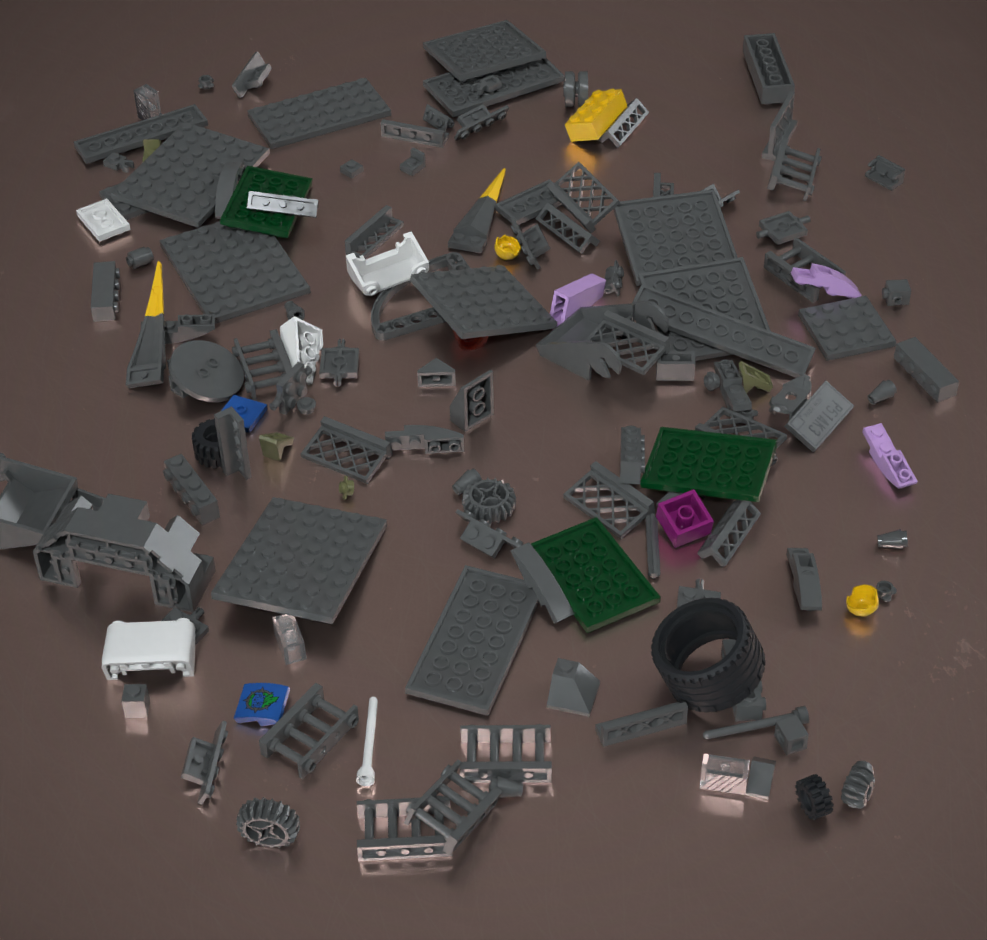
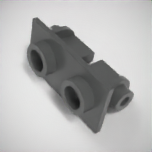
[423,104,455,132]
[604,260,624,296]

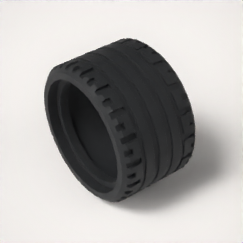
[651,598,766,712]

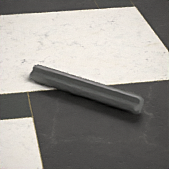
[645,513,660,579]

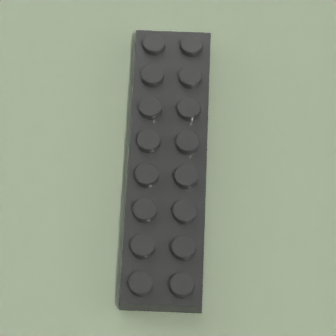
[74,104,208,164]

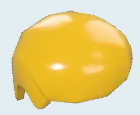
[494,234,521,260]
[846,584,879,617]

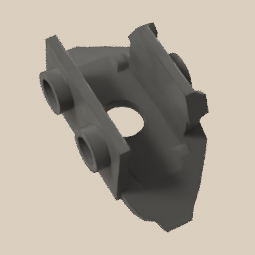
[769,374,812,420]

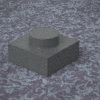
[340,159,364,178]

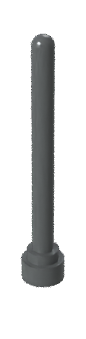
[703,706,809,740]

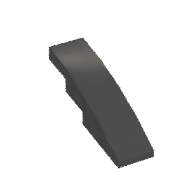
[511,542,574,624]

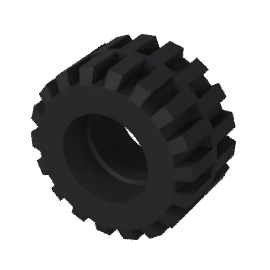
[192,418,222,468]

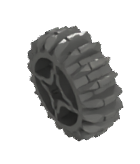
[462,477,516,524]
[236,797,300,848]

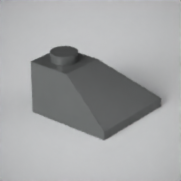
[547,658,600,717]

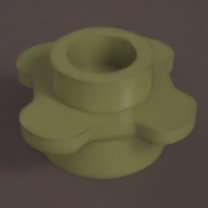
[339,476,354,500]

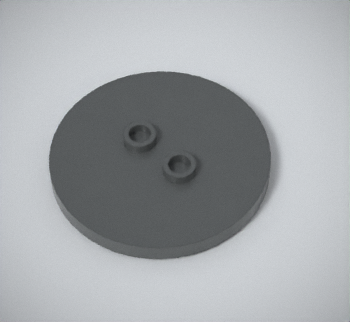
[169,340,244,402]

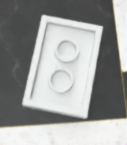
[76,199,131,242]

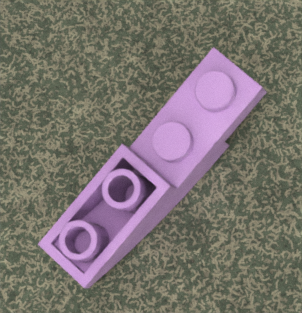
[791,263,862,299]
[862,423,918,489]

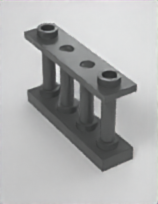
[767,137,822,201]
[764,237,846,303]
[232,329,292,400]
[259,683,359,779]
[460,724,552,783]
[404,760,503,856]
[357,796,453,861]

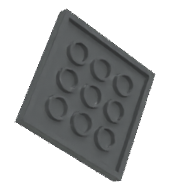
[798,296,896,361]

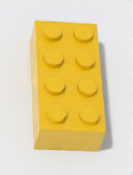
[565,88,628,142]

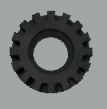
[795,774,834,820]

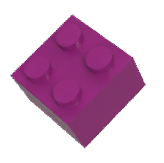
[656,489,714,548]

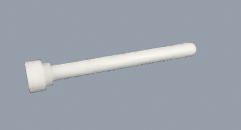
[356,696,378,786]

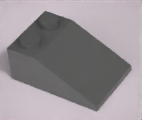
[450,370,494,432]

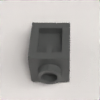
[400,148,426,176]

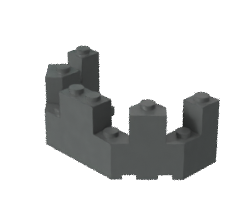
[33,494,216,613]

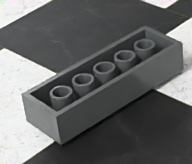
[743,33,795,105]

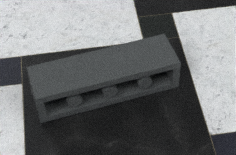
[91,261,120,322]
[894,337,959,403]

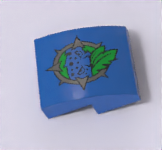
[234,683,290,726]

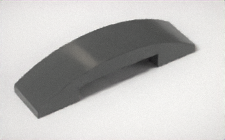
[215,162,244,219]

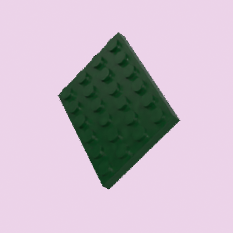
[220,165,313,238]
[640,427,777,502]
[530,517,661,633]

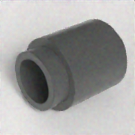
[126,247,154,269]

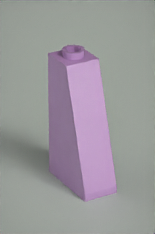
[550,273,606,327]

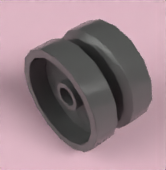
[563,71,588,107]

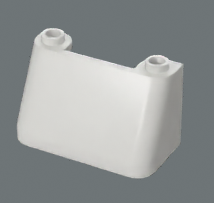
[346,231,429,296]
[102,618,196,680]

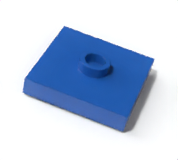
[221,395,268,433]

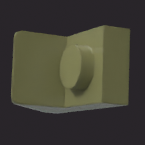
[142,139,162,162]
[739,361,773,393]
[259,432,294,461]

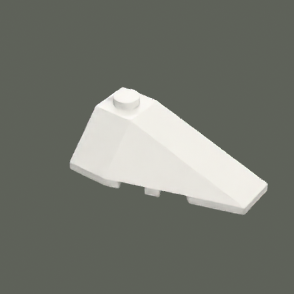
[280,316,323,385]

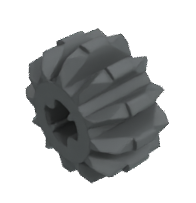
[841,768,875,809]

